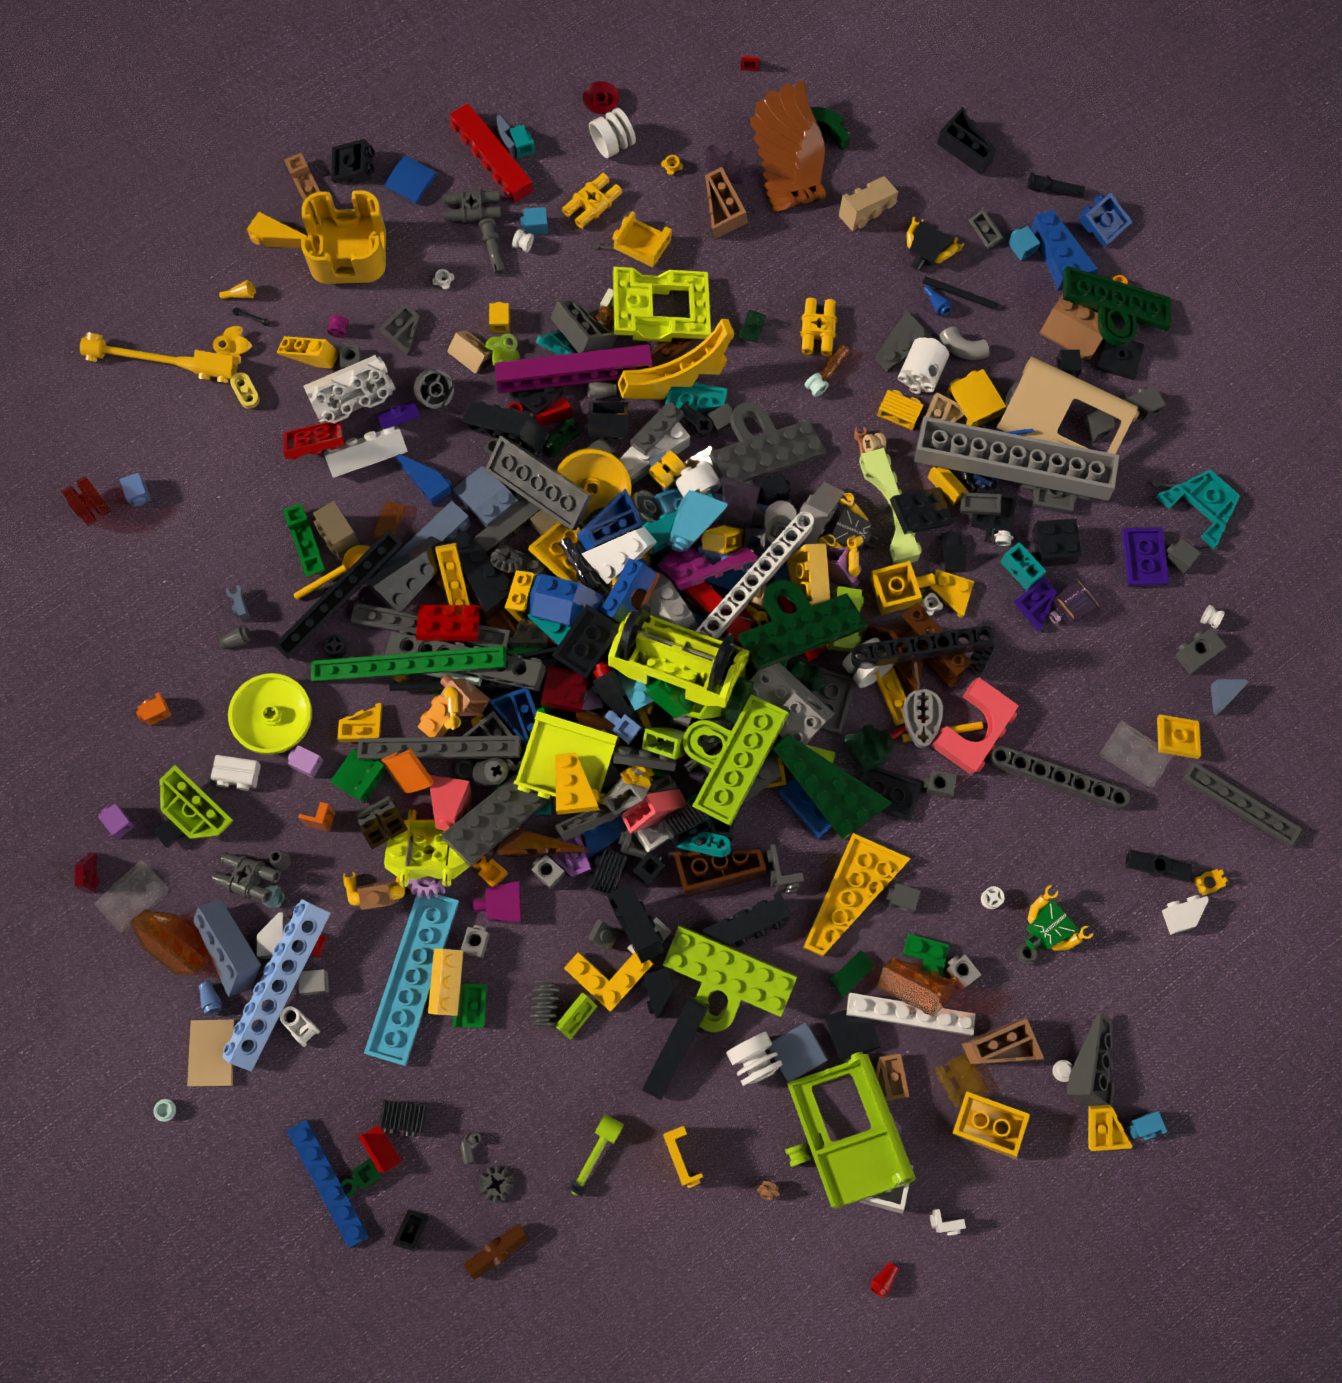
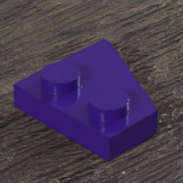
[1013,577,1057,632]

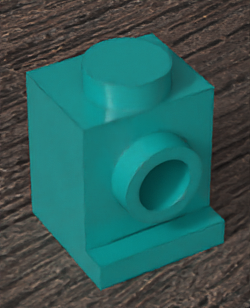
[510,125,535,158]

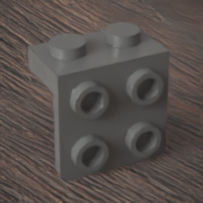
[766,844,804,894]

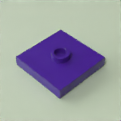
[377,401,420,429]

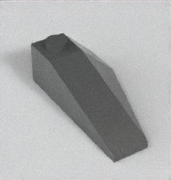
[1067,1013,1114,1106]

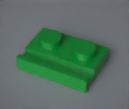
[453,984,487,1028]

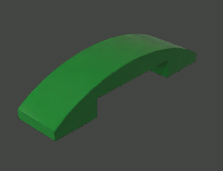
[283,503,325,578]

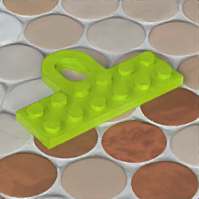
[683,694,789,826]
[663,925,798,1032]

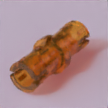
[820,345,850,382]

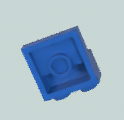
[1078,192,1132,246]

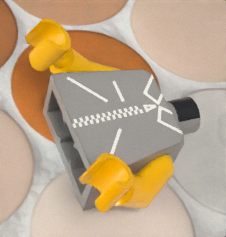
[592,768,651,815]

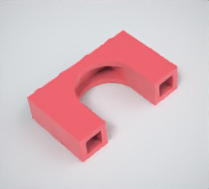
[930,677,1019,774]

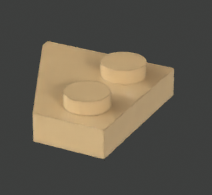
[920,392,965,427]

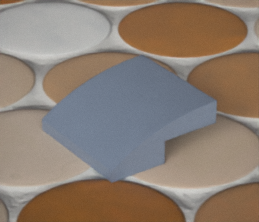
[769,1022,828,1082]

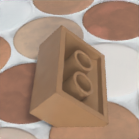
[1039,294,1103,361]

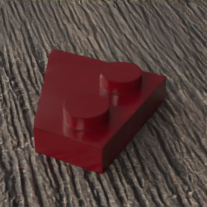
[74,853,99,893]

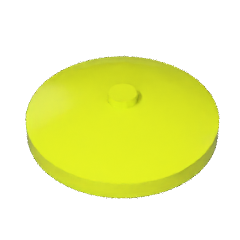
[228,673,312,755]

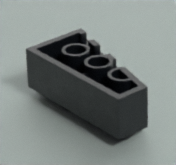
[461,401,549,454]
[701,892,791,948]

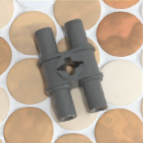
[443,189,501,223]
[212,852,281,902]

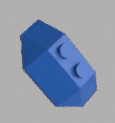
[527,574,604,626]

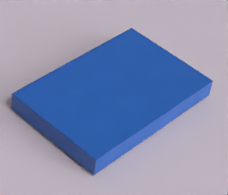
[777,778,833,840]

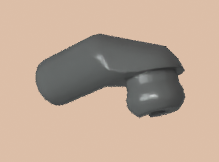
[460,1132,481,1164]

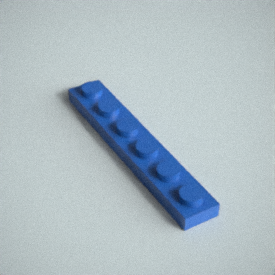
[287,1119,369,1248]

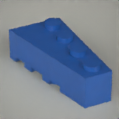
[1031,210,1098,291]

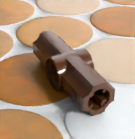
[464,1223,530,1281]

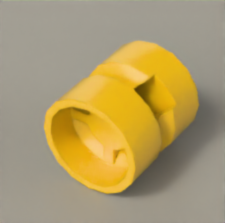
[649,451,686,488]

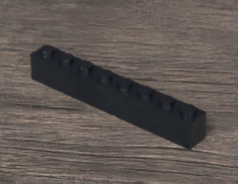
[274,529,403,660]

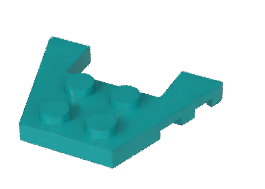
[1156,469,1240,549]

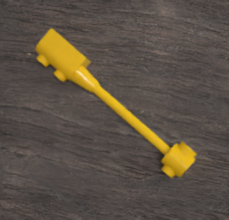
[80,333,239,383]

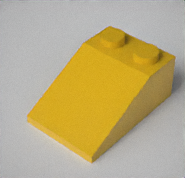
[953,1091,1030,1159]

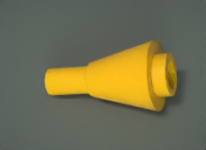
[219,280,256,300]

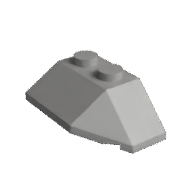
[648,572,698,631]

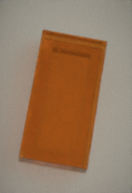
[373,500,406,539]

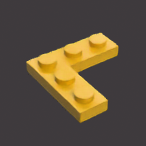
[564,952,654,1012]

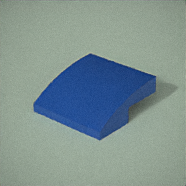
[384,155,437,205]

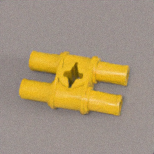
[562,173,623,229]
[800,298,837,356]

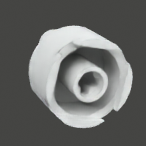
[675,460,722,497]

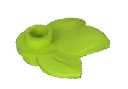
[485,333,520,366]

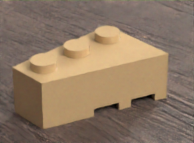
[839,176,898,231]

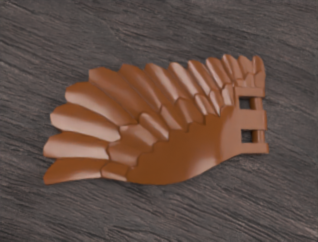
[750,80,826,212]

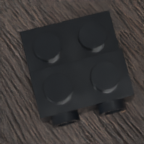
[331,139,375,184]

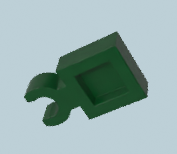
[341,1158,383,1196]

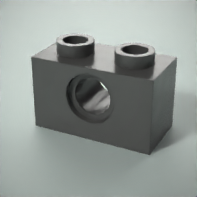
[1175,628,1227,675]

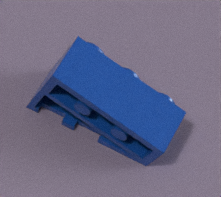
[576,489,643,552]
[489,688,537,748]

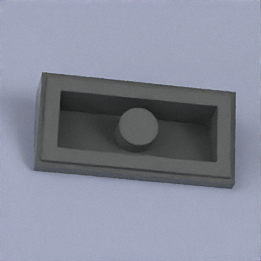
[968,208,1006,250]

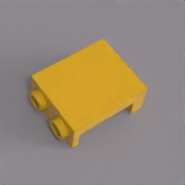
[612,211,672,268]
[947,369,1007,427]
[505,570,540,629]
[663,1126,703,1188]

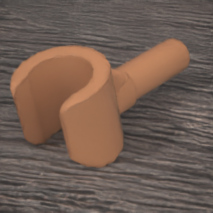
[854,427,866,455]

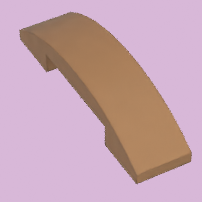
[284,153,320,201]

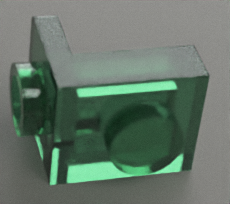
[738,309,766,343]

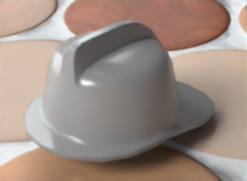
[764,501,797,543]

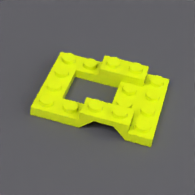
[613,267,711,342]

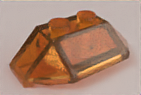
[130,909,210,976]

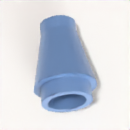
[199,982,223,1016]

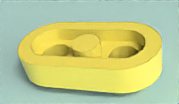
[230,372,260,409]

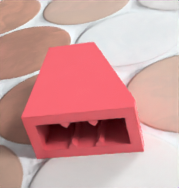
[430,775,472,831]
[621,789,687,833]

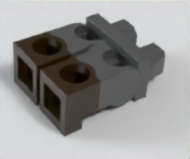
[356,796,408,849]

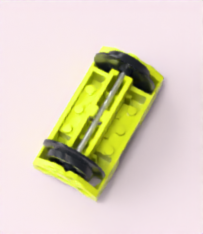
[608,603,749,708]

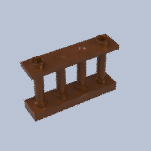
[896,602,972,689]

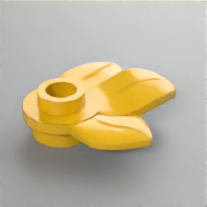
[213,326,252,364]

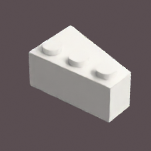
[582,527,657,585]

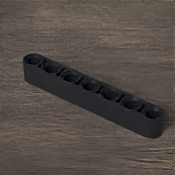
[851,626,995,668]

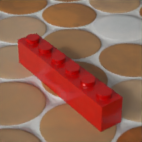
[450,103,533,203]

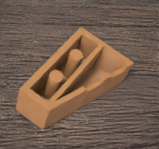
[705,167,748,239]
[962,1018,1044,1064]

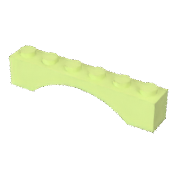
[859,448,922,565]

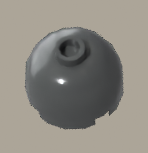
[414,369,454,409]

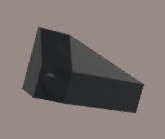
[591,669,645,739]

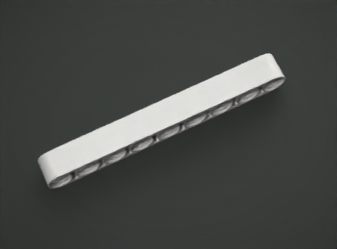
[695,512,814,639]

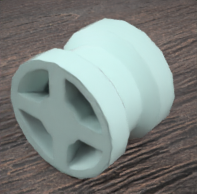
[805,373,829,397]

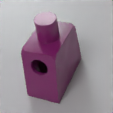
[473,881,522,925]

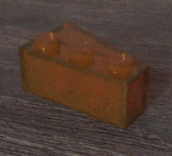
[877,958,958,1017]

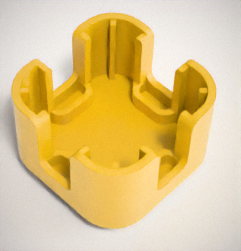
[301,190,386,284]

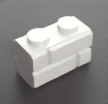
[211,755,261,791]

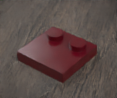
[540,665,589,713]

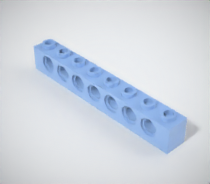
[222,899,331,1072]

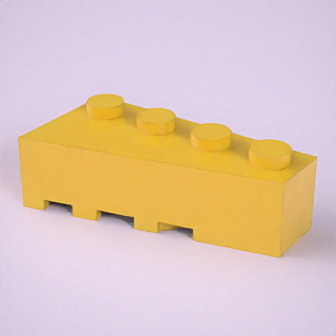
[786,544,830,610]

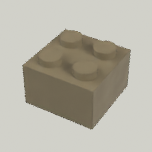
[313,501,360,559]

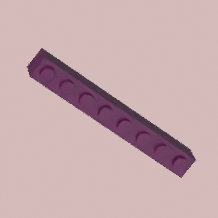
[495,345,652,393]

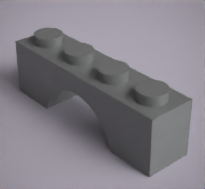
[1082,386,1166,442]

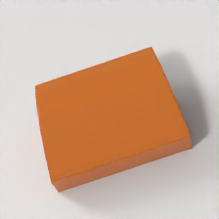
[381,749,434,793]

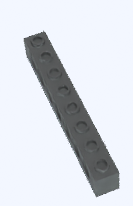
[385,631,548,692]

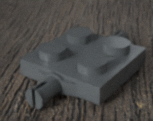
[1021,483,1089,514]

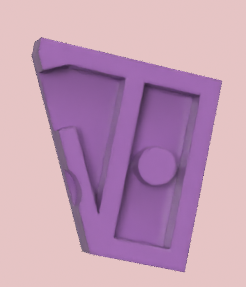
[550,834,592,877]

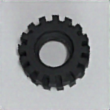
[965,638,995,678]

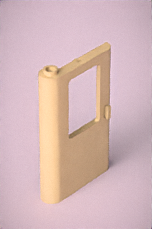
[996,356,1139,454]

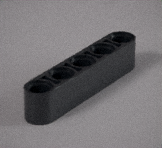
[642,995,710,1101]

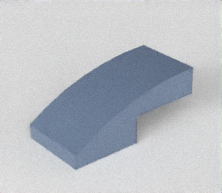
[497,115,516,157]

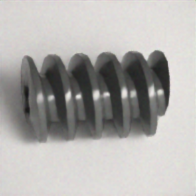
[470,758,508,787]
[529,981,560,1027]

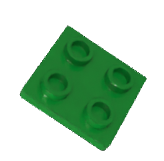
[330,749,387,804]

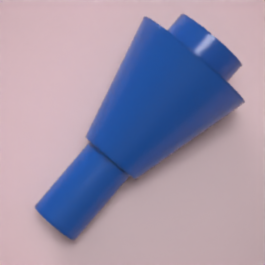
[923,285,952,316]

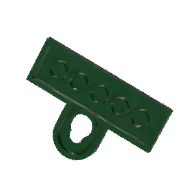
[1063,266,1171,347]
[738,580,867,671]

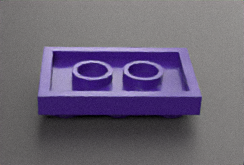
[1121,527,1169,587]

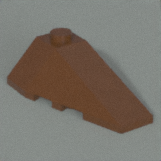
[497,826,589,857]

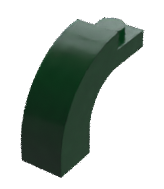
[810,107,851,150]

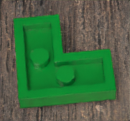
[902,933,949,987]

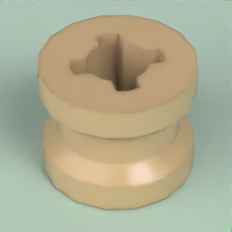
[863,433,886,452]

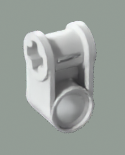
[280,1006,320,1047]

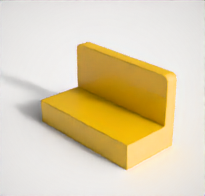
[928,467,969,506]

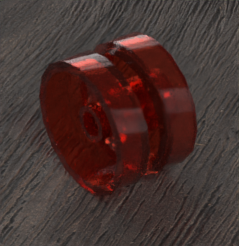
[61,476,112,527]

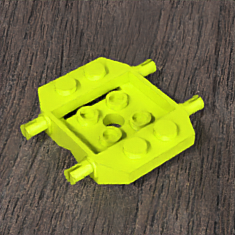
[384,810,469,887]

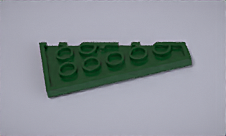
[772,734,892,841]

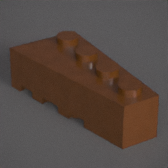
[674,850,766,898]

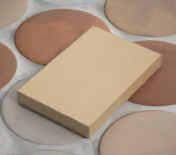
[187,1020,236,1087]

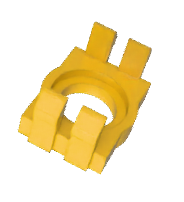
[1194,869,1228,896]

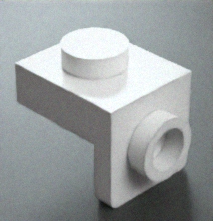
[930,1209,966,1236]

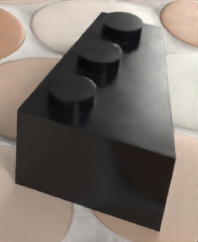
[937,106,996,175]
[606,883,664,964]

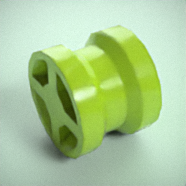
[785,1142,811,1167]

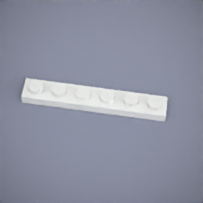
[846,993,975,1036]

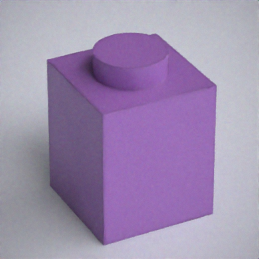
[98,804,135,839]

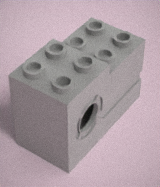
[738,663,834,745]

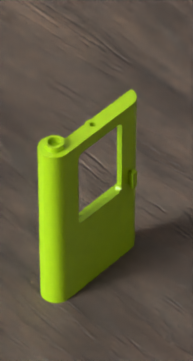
[787,1052,916,1208]

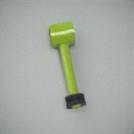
[568,1114,624,1197]

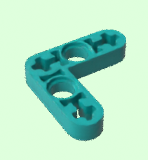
[676,795,731,857]

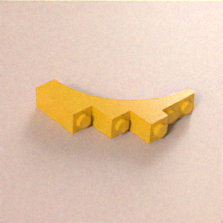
[617,319,734,400]

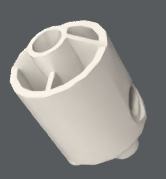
[898,338,949,394]

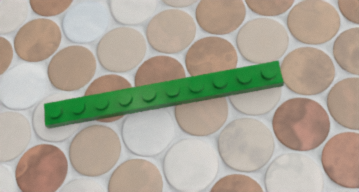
[311,646,506,682]

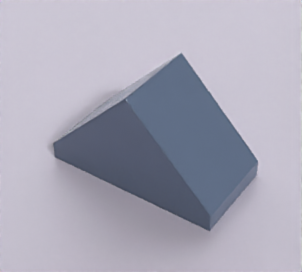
[1211,679,1248,715]

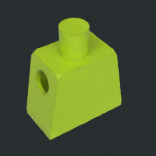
[642,727,687,759]

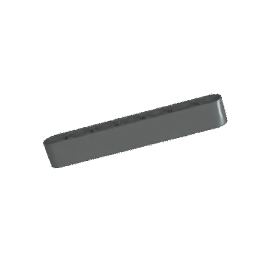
[989,746,1130,811]

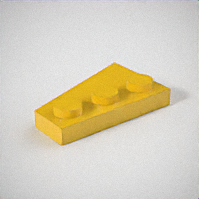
[555,753,600,815]

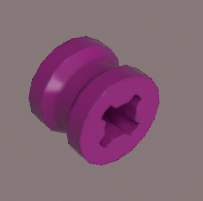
[327,315,349,338]

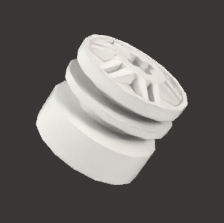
[589,108,636,159]
[726,1031,783,1086]

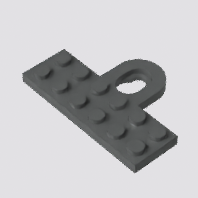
[708,402,827,489]

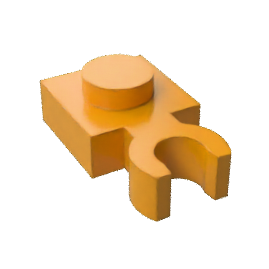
[472,856,508,887]

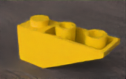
[277,336,340,369]

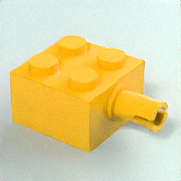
[869,561,936,615]

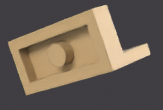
[447,330,493,373]

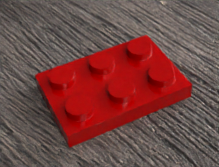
[416,605,481,641]

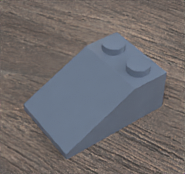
[452,466,518,528]

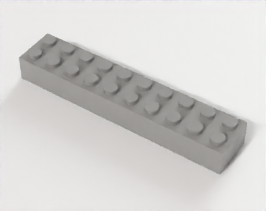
[914,416,1119,501]

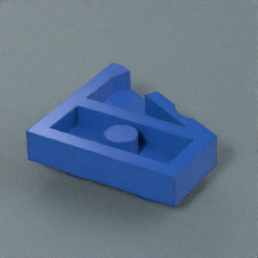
[584,816,626,859]

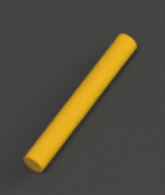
[294,564,348,600]

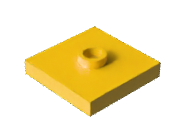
[1157,714,1201,759]

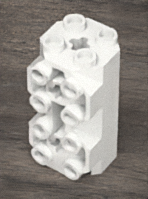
[303,355,396,425]

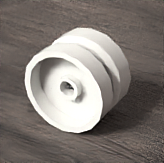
[842,638,895,688]

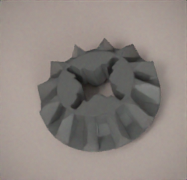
[490,548,523,572]
[479,1166,514,1203]

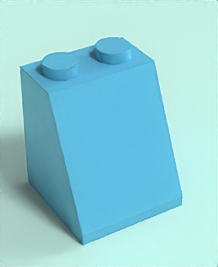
[667,489,728,552]

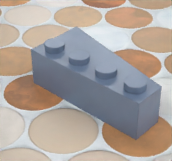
[194,899,261,997]

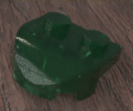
[842,725,894,772]

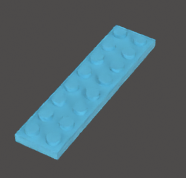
[364,894,459,1066]

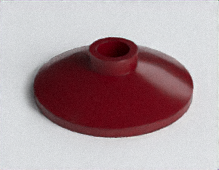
[583,81,619,114]

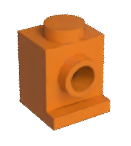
[136,692,172,726]

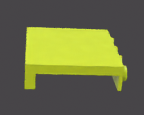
[514,711,618,812]

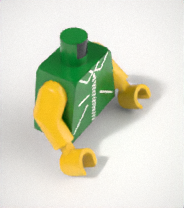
[1025,885,1094,951]

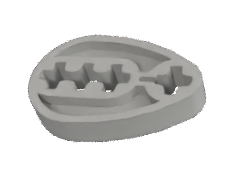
[903,689,943,749]

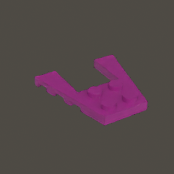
[657,521,758,591]

